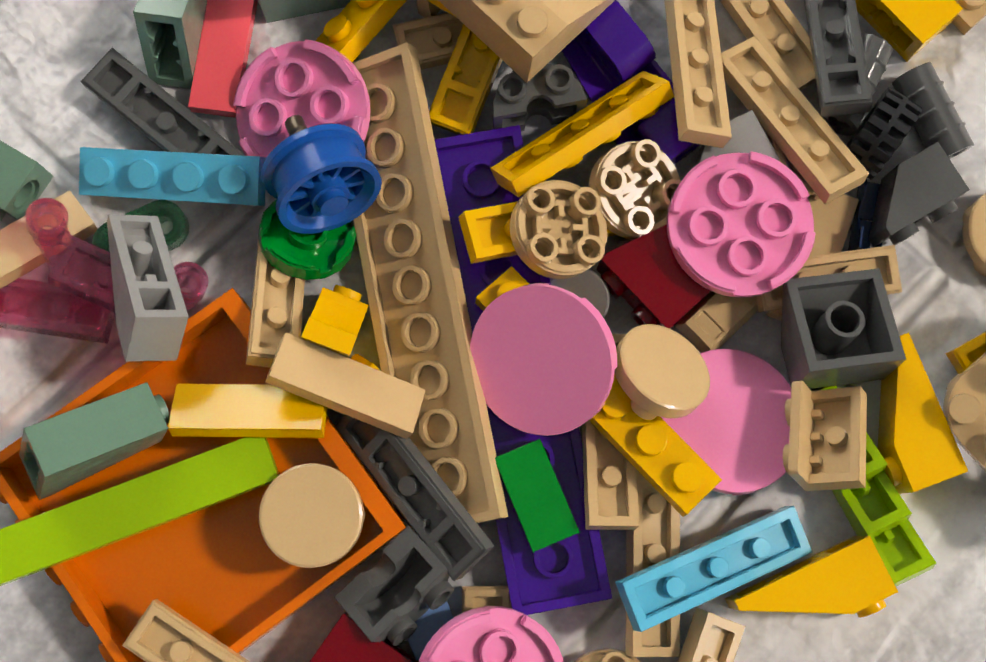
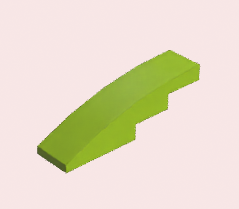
[821,386,936,586]

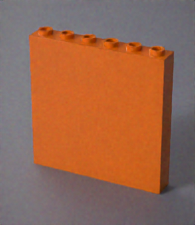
[0,288,407,662]

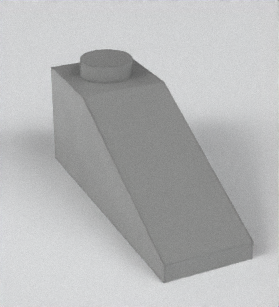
[107,214,189,362]

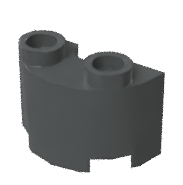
[493,64,588,131]
[334,525,454,646]

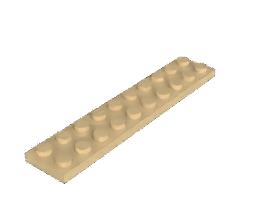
[353,42,508,535]

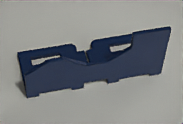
[848,178,883,251]

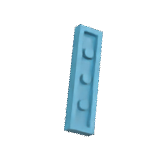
[79,147,266,206]
[615,506,813,632]

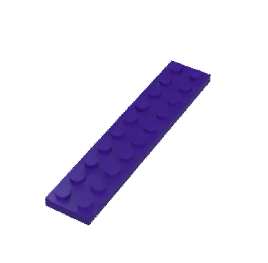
[435,125,613,615]

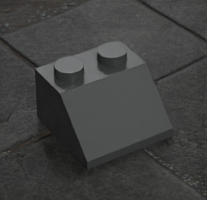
[781,268,906,389]

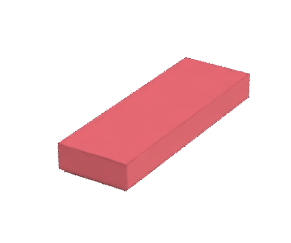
[188,0,258,118]

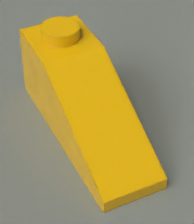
[877,332,969,494]
[725,536,898,618]

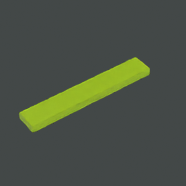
[0,437,280,586]

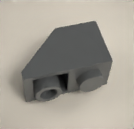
[868,142,970,248]

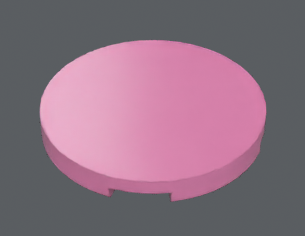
[233,39,370,158]
[667,151,816,297]
[470,283,617,436]
[661,349,791,496]
[419,606,564,662]

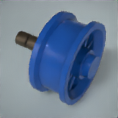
[261,115,382,234]

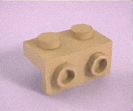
[783,381,867,491]

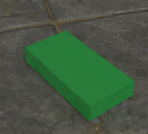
[495,439,580,552]

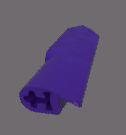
[562,0,701,165]

